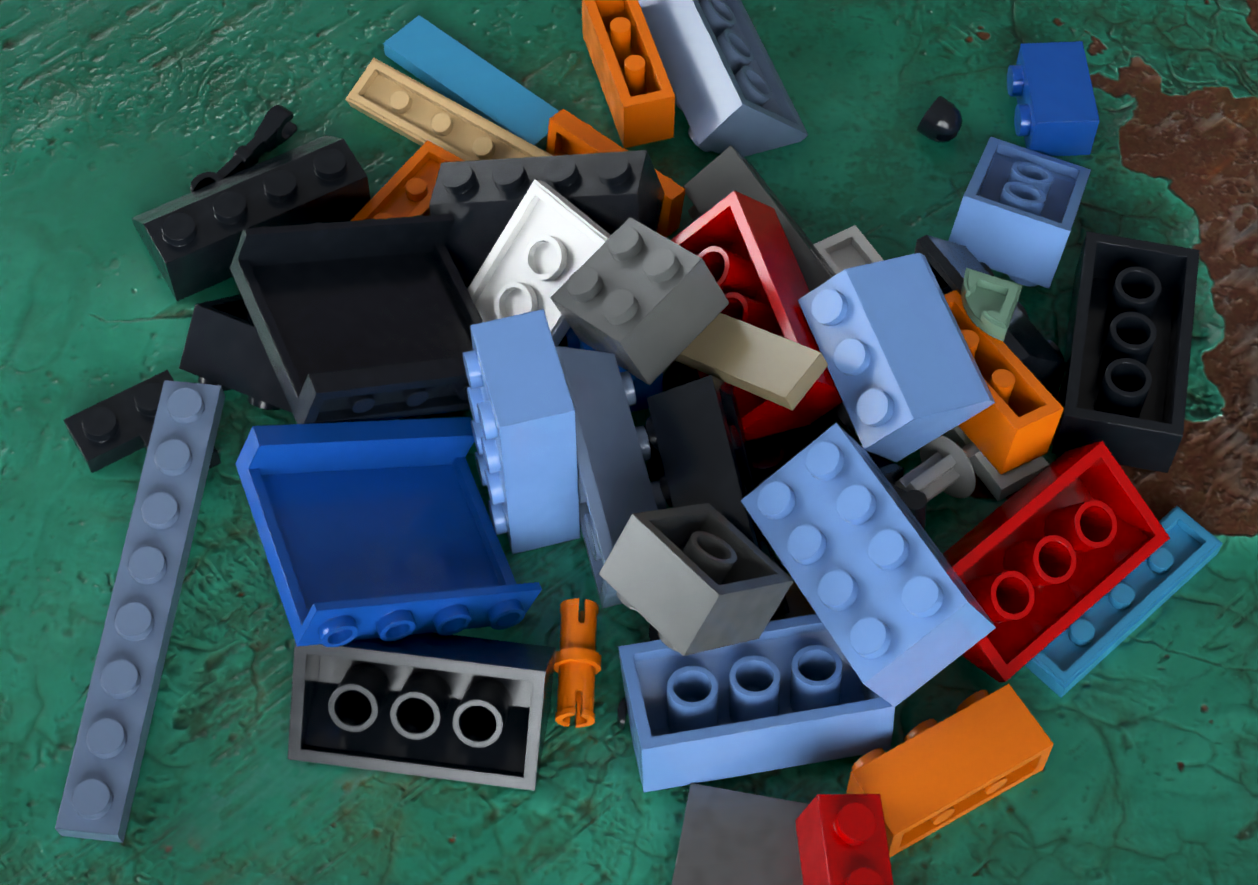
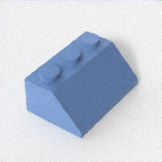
[798,253,995,462]

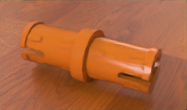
[554,598,602,728]

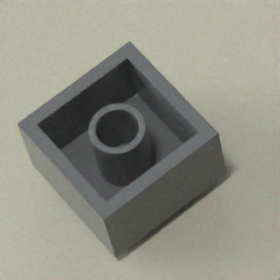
[550,217,729,386]
[599,503,794,656]

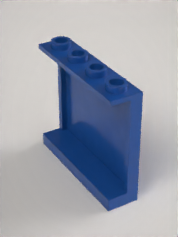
[235,417,542,647]

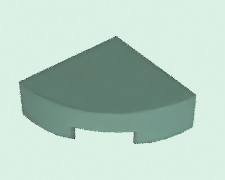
[961,268,1023,341]

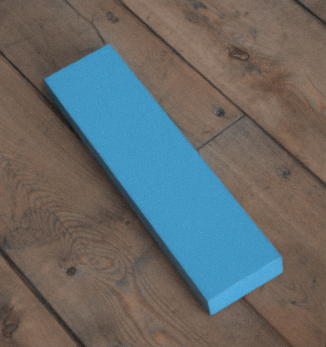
[383,15,559,150]
[1025,506,1223,698]

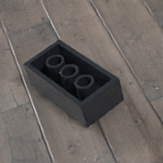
[1052,231,1200,473]

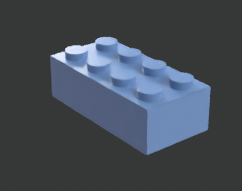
[463,309,580,554]
[741,423,996,707]

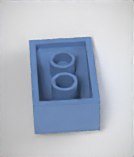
[948,137,1091,289]

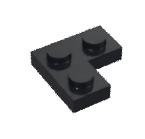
[63,370,221,473]

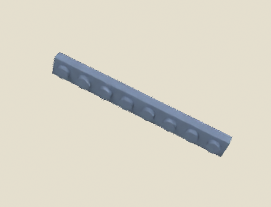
[55,380,225,843]

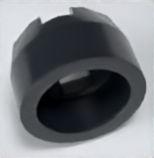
[917,96,963,143]

